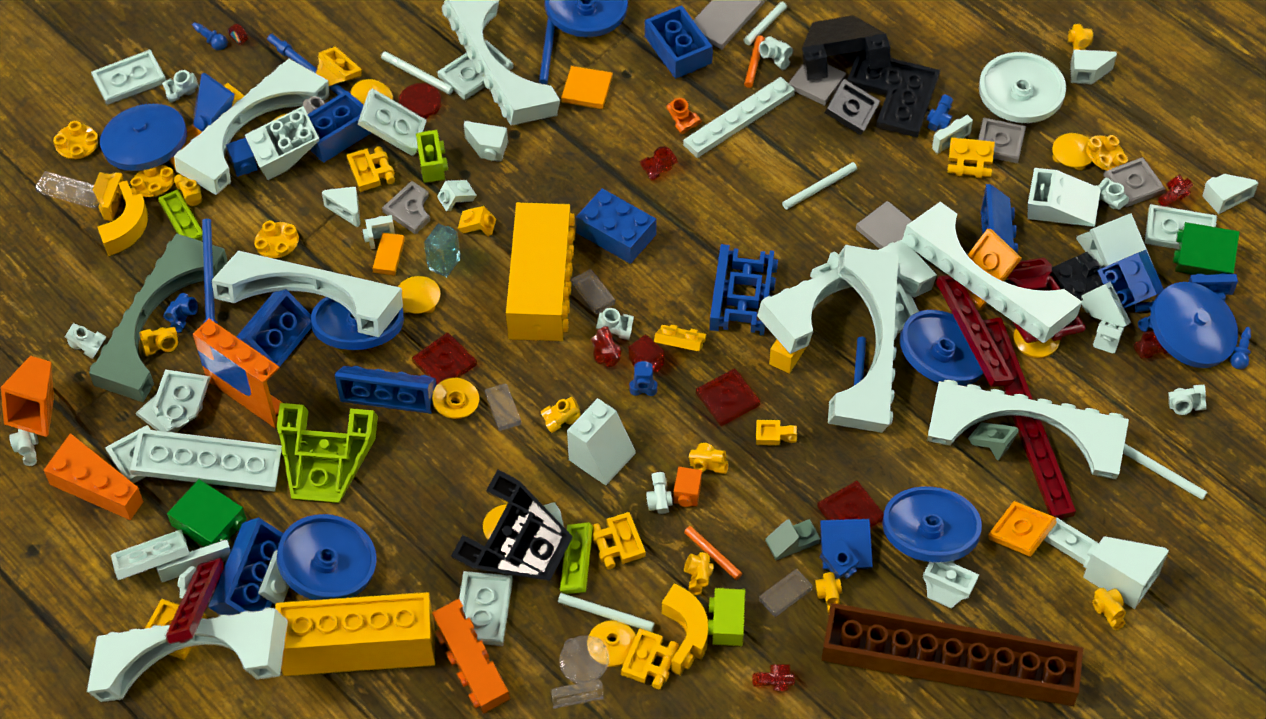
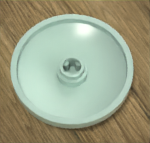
[979,52,1066,123]

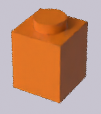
[674,467,702,507]

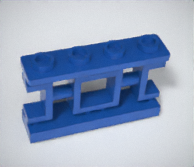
[710,244,778,336]

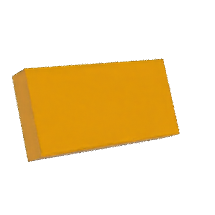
[373,233,405,275]

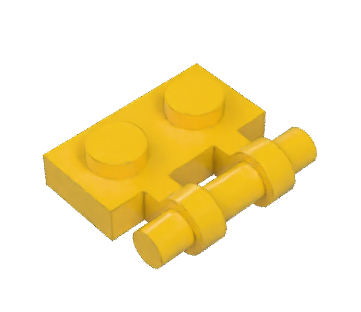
[947,137,995,178]
[347,146,395,192]
[654,324,707,351]
[592,512,646,569]
[621,628,679,689]

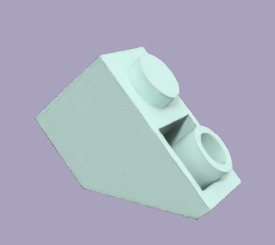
[1070,50,1117,84]

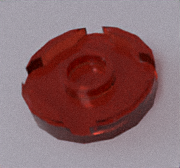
[399,83,441,119]

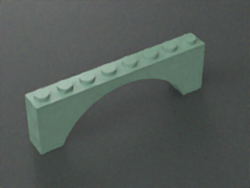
[89,233,228,402]

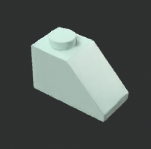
[464,121,508,161]
[1202,174,1258,214]
[1082,281,1131,327]

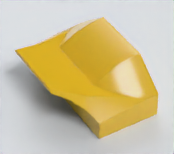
[316,46,362,86]
[93,172,124,221]

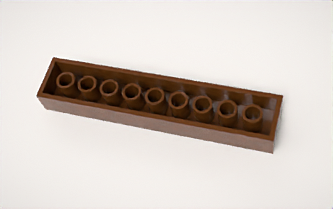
[821,603,1083,706]

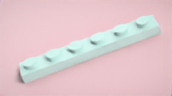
[683,77,795,158]

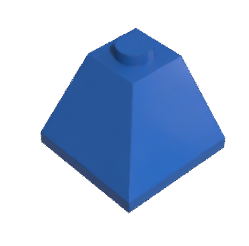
[193,73,234,132]

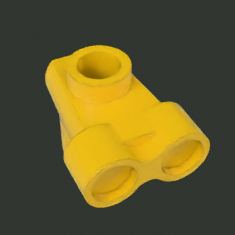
[1068,24,1093,51]
[174,174,202,206]
[139,327,178,356]
[541,397,581,433]
[689,443,728,474]
[684,552,714,595]
[815,572,842,614]
[1093,588,1126,630]

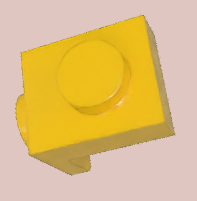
[458,206,496,236]

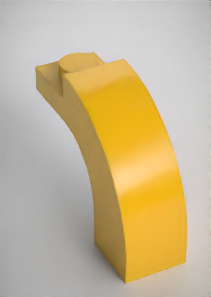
[97,180,148,256]
[662,583,708,675]

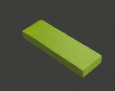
[158,189,203,241]
[560,522,593,594]

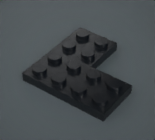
[847,51,940,138]

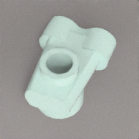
[759,36,793,70]
[162,70,199,103]
[1096,178,1129,210]
[596,308,634,340]
[65,323,106,359]
[1168,384,1206,415]
[10,429,38,466]
[647,472,673,514]

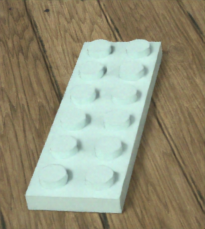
[130,429,282,492]

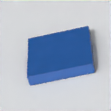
[820,519,873,570]

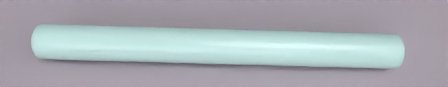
[381,51,453,95]
[782,162,857,210]
[1123,444,1207,500]
[558,593,655,632]

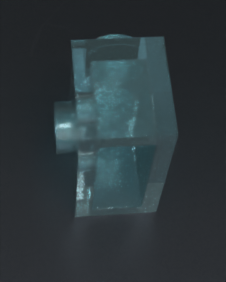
[424,223,461,277]

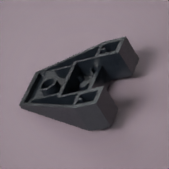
[802,15,891,81]
[451,469,573,581]

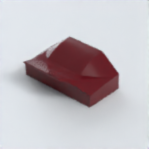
[1007,257,1052,290]

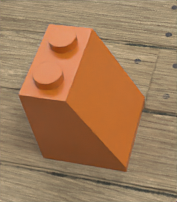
[1,356,54,437]

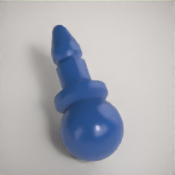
[192,23,228,50]
[1230,327,1251,370]

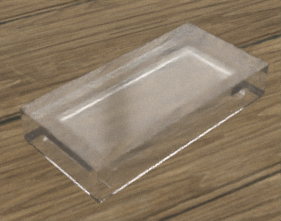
[572,269,615,314]
[485,383,521,431]
[759,569,813,617]
[551,680,603,709]

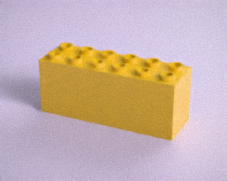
[506,203,575,341]
[276,592,435,676]

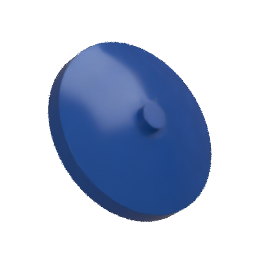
[545,0,628,37]
[100,104,187,171]
[1151,282,1238,368]
[311,297,404,350]
[900,310,984,386]
[883,487,982,562]
[277,514,376,600]

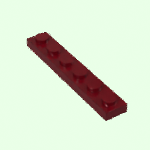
[936,275,1014,387]
[165,558,225,644]

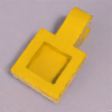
[756,420,797,445]

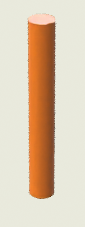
[744,36,764,88]
[684,526,742,580]

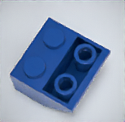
[1097,250,1164,308]

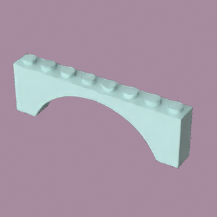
[442,0,560,125]
[174,59,329,195]
[902,202,1082,343]
[757,240,937,354]
[828,245,901,433]
[212,251,403,337]
[927,380,1129,479]
[87,608,287,702]

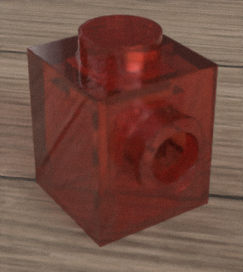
[628,334,664,372]

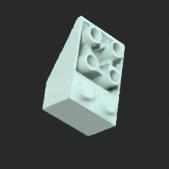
[245,106,320,180]
[1028,168,1101,227]

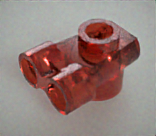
[639,146,678,181]
[1158,174,1193,207]
[591,326,621,367]
[1134,331,1168,359]
[752,664,795,691]

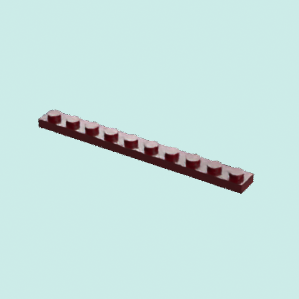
[983,317,1076,519]

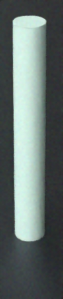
[744,2,787,45]

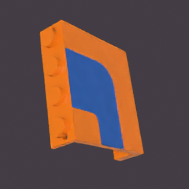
[193,319,282,428]

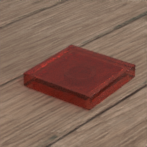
[412,332,477,385]
[696,368,760,426]
[817,481,884,528]

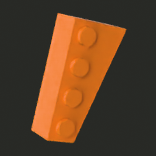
[44,433,144,520]
[432,599,510,714]

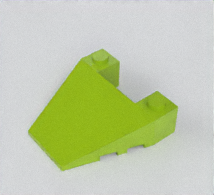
[277,403,378,503]

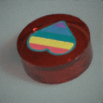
[228,24,248,45]

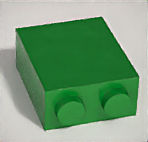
[1172,222,1240,275]
[167,479,247,547]

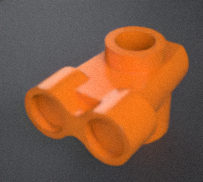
[666,98,702,134]

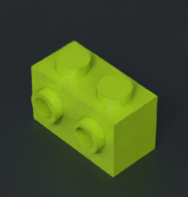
[416,130,448,183]
[708,588,745,646]

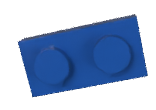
[1189,273,1238,295]

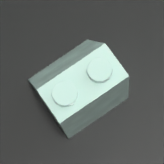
[567,398,636,485]
[1083,536,1169,609]

